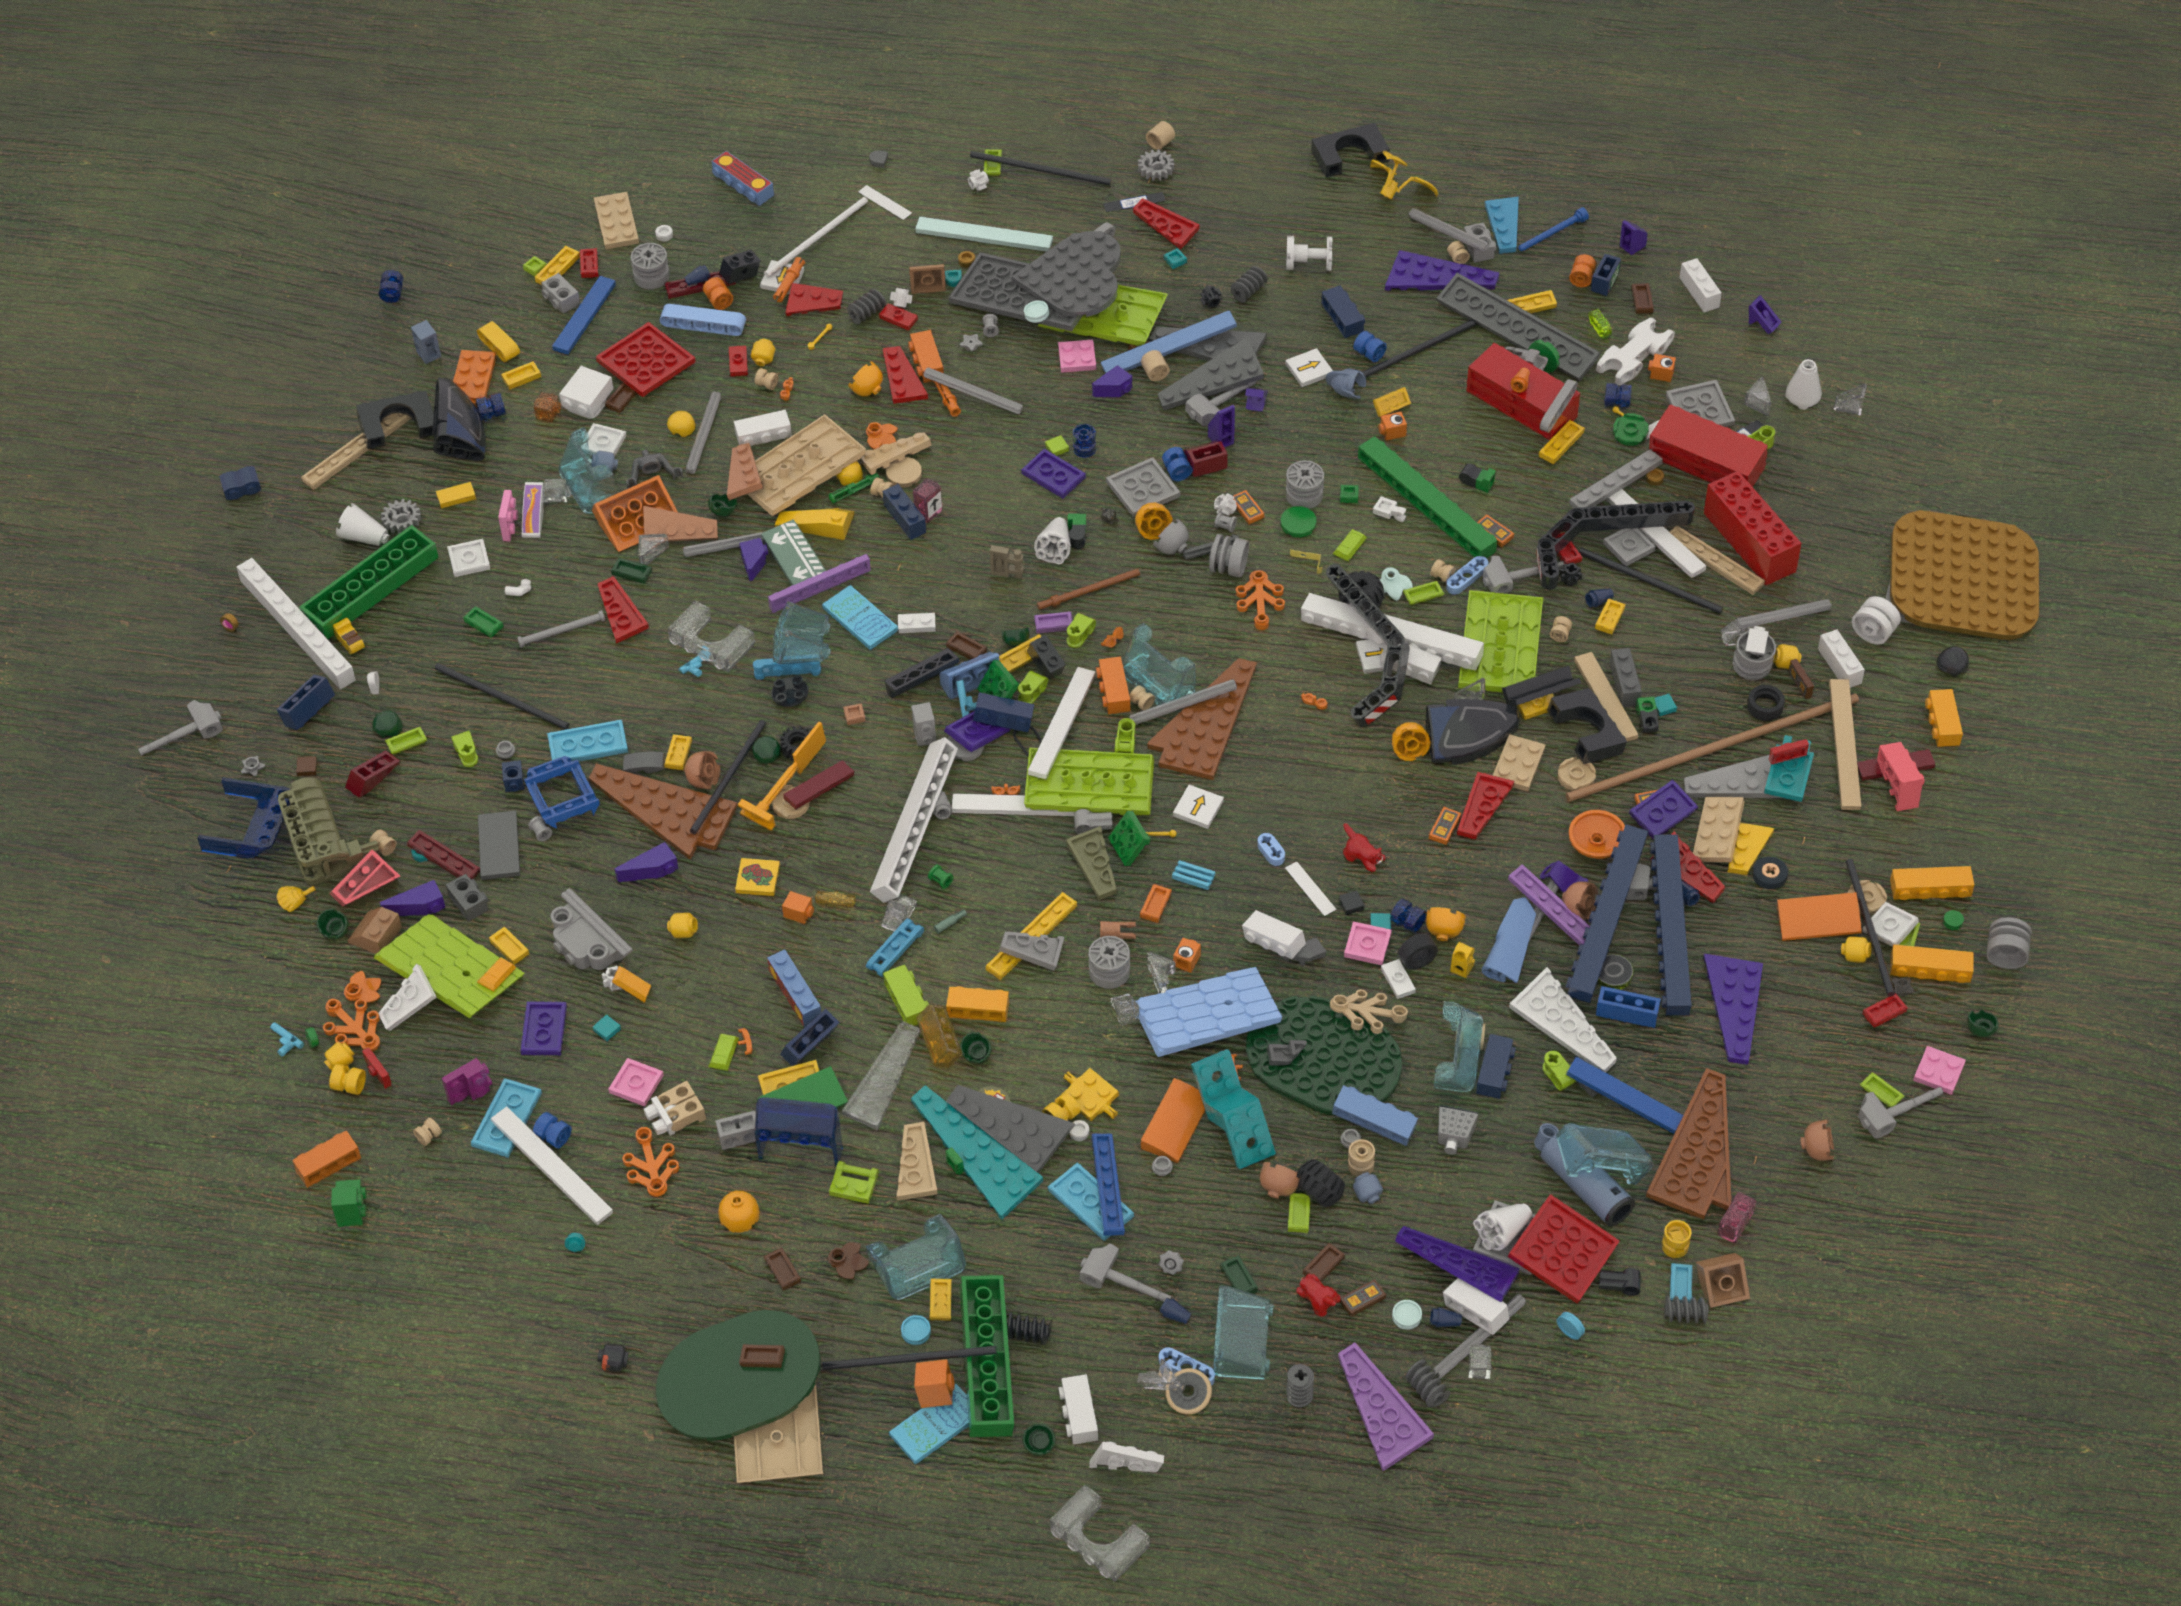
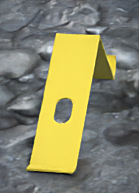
[1290,549,1322,574]

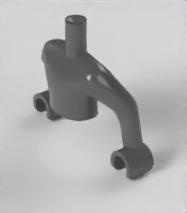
[626,449,684,489]

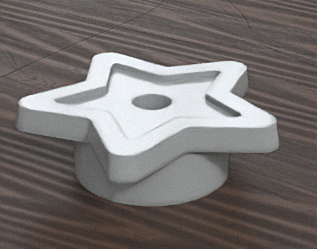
[960,334,983,351]
[241,756,265,777]

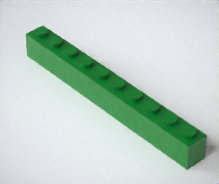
[1358,436,1497,558]

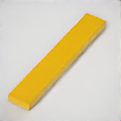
[985,892,1077,980]

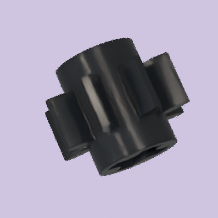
[1200,286,1222,308]
[1559,563,1583,586]

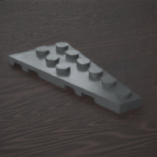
[1149,327,1267,361]
[1158,337,1264,411]
[946,1085,1076,1173]

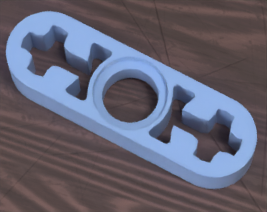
[1446,556,1488,595]
[1159,1347,1215,1386]

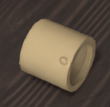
[1146,121,1175,150]
[1141,350,1170,381]

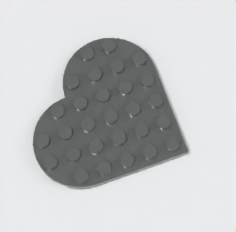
[1012,231,1121,317]

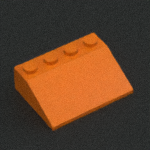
[592,475,678,553]

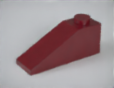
[345,750,400,798]

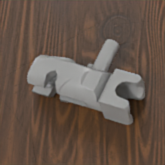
[1505,346,1548,371]

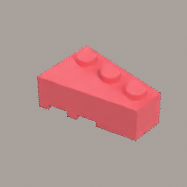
[1877,742,1924,811]
[329,850,400,907]

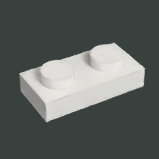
[898,613,936,633]

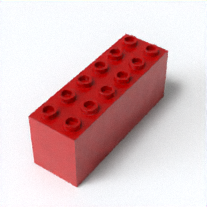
[1466,343,1580,440]
[1649,404,1768,487]
[1704,471,1802,586]

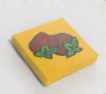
[735,858,780,896]

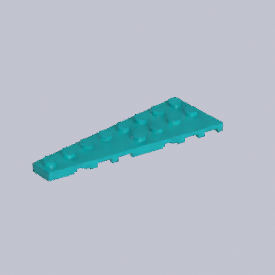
[911,1085,1043,1220]

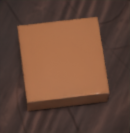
[843,703,866,725]

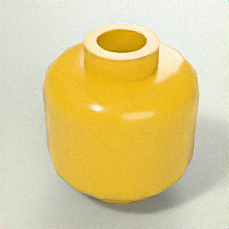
[751,339,775,366]
[1773,644,1801,669]
[667,913,698,938]
[1841,937,1872,963]
[324,1042,355,1071]

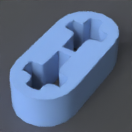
[1257,833,1285,866]

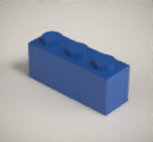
[1596,986,1661,1028]

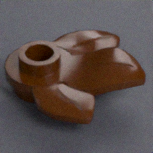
[828,1242,869,1280]

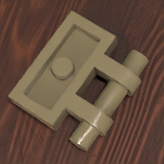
[989,545,1024,579]

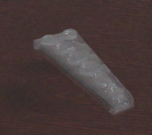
[842,1021,920,1130]

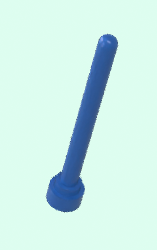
[1518,207,1589,251]

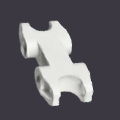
[1596,318,1675,385]

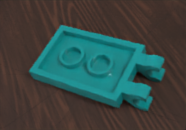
[1764,735,1814,802]

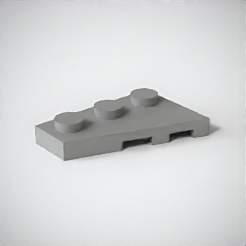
[999,932,1064,971]

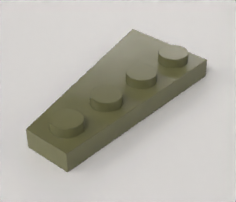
[1066,826,1117,900]

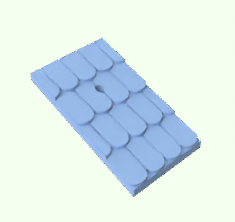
[1133,967,1282,1057]

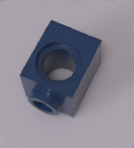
[502,760,525,792]

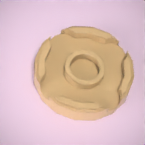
[886,457,922,488]
[1557,757,1596,791]
[771,785,810,819]
[1848,880,1887,915]

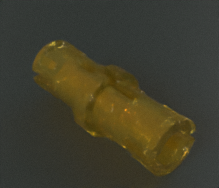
[815,890,856,907]

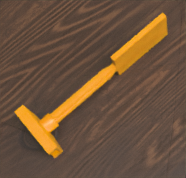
[738,722,826,831]

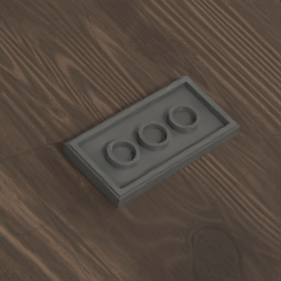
[478,810,520,880]

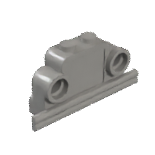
[551,888,633,970]

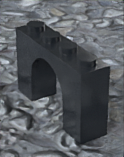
[1311,123,1390,178]
[356,391,434,449]
[1547,688,1627,764]

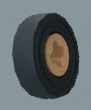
[1753,857,1788,889]

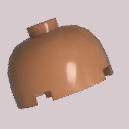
[684,751,720,789]
[1562,882,1598,921]
[1801,1119,1834,1161]
[1259,1162,1300,1199]

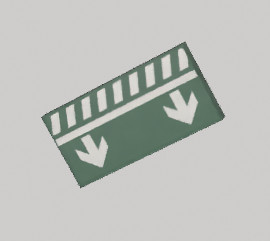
[761,519,826,585]

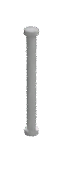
[517,610,605,648]

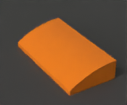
[1777,892,1862,941]
[1141,1078,1205,1163]

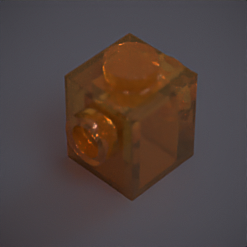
[534,392,561,422]

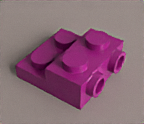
[442,1058,492,1105]

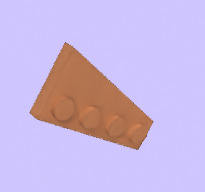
[727,442,763,500]
[643,506,718,543]

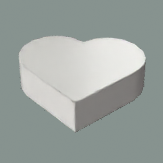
[367,671,379,695]

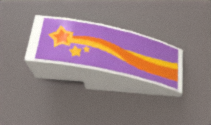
[522,482,545,538]

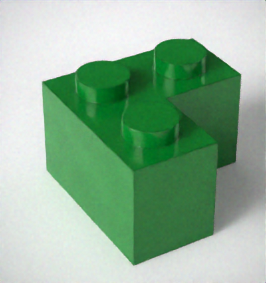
[331,1179,367,1227]

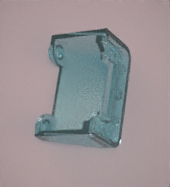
[558,427,617,514]
[773,601,831,664]
[1122,623,1195,705]
[1434,1001,1483,1092]
[1556,1123,1654,1185]
[865,1214,966,1300]
[1214,1285,1274,1379]

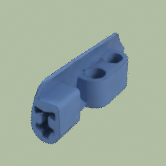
[1481,897,1536,983]

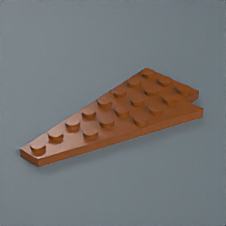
[1147,658,1257,780]
[589,764,737,859]
[1646,1068,1731,1220]

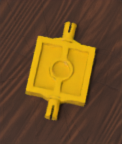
[1063,1068,1119,1121]

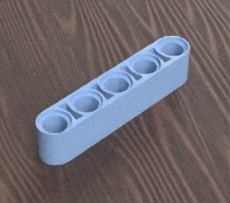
[659,304,746,336]

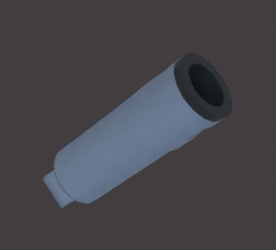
[1534,1123,1635,1227]

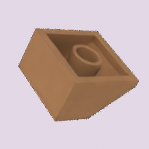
[909,264,946,294]
[347,907,402,954]
[1696,1253,1750,1308]

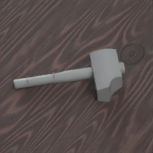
[1185,381,1256,426]
[1483,556,1564,594]
[138,700,223,756]
[1858,1087,1943,1138]
[1079,1243,1172,1302]

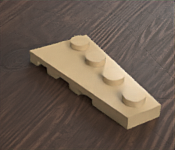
[859,432,931,475]
[897,1122,938,1201]

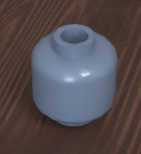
[591,450,618,475]
[1353,1172,1383,1204]

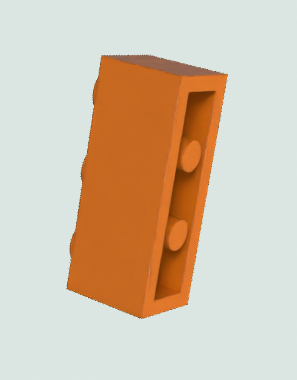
[908,330,944,383]
[1096,656,1130,715]
[292,1130,361,1188]

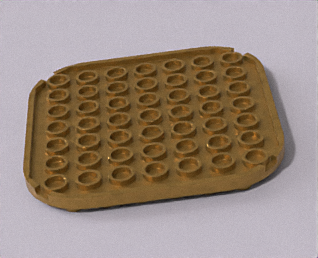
[1890,510,2039,640]

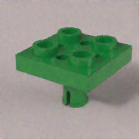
[977,660,1019,699]
[1108,811,1150,866]

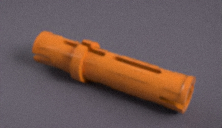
[773,257,805,303]
[933,381,961,417]

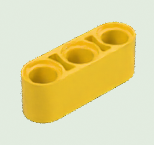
[477,321,520,362]

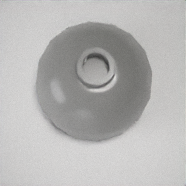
[1153,519,1189,555]

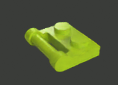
[829,1161,879,1204]

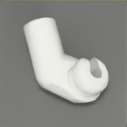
[505,579,532,597]

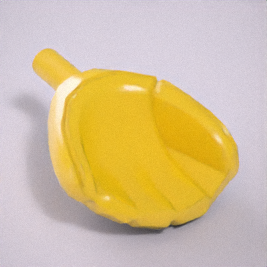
[277,886,316,912]

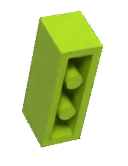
[883,965,931,1028]

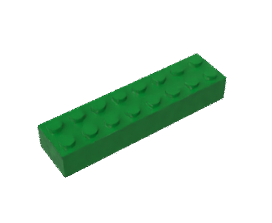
[299,525,439,640]
[960,1275,1014,1437]

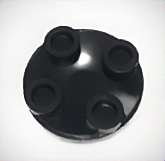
[771,676,809,707]

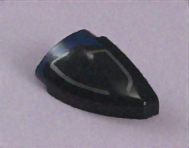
[432,377,486,461]
[1425,699,1520,765]

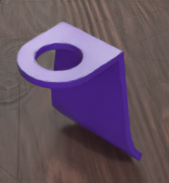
[1540,860,1588,893]

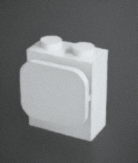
[559,366,613,419]

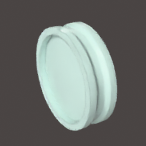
[1024,301,1049,323]
[1392,1300,1422,1330]

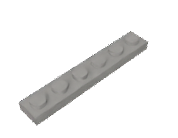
[1569,449,1663,508]

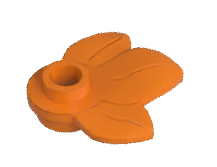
[866,422,898,449]
[344,971,382,1003]

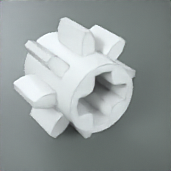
[968,169,989,191]
[890,288,912,307]
[1214,493,1237,516]
[602,966,622,991]

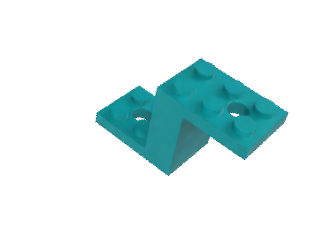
[1191,1049,1276,1169]

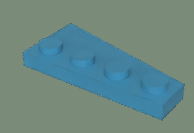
[1485,197,1519,254]

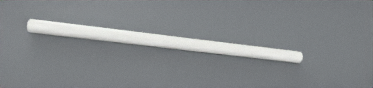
[764,197,868,277]

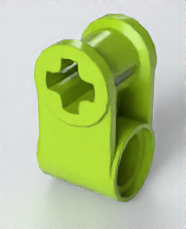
[1748,425,1775,449]
[1067,613,1096,648]
[1018,671,1048,704]
[1115,718,1135,753]
[451,730,478,767]
[1542,1051,1577,1091]

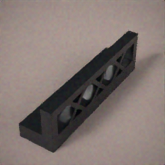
[884,648,960,699]
[1502,666,1581,705]

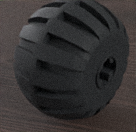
[1338,571,1385,610]
[1296,1159,1345,1208]

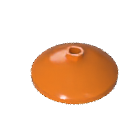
[1569,810,1625,859]

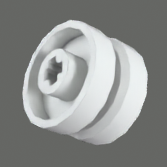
[1851,596,1901,645]

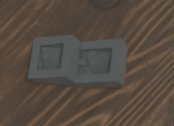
[623,752,665,774]

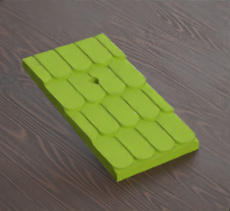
[1038,285,1168,346]
[1458,590,1543,693]
[1024,748,1154,815]
[374,914,525,1018]

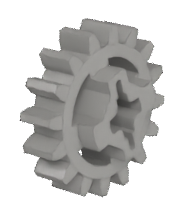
[1138,149,1174,181]
[381,499,421,534]

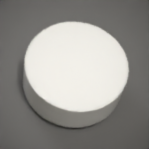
[655,225,673,242]
[1069,1120,1089,1141]

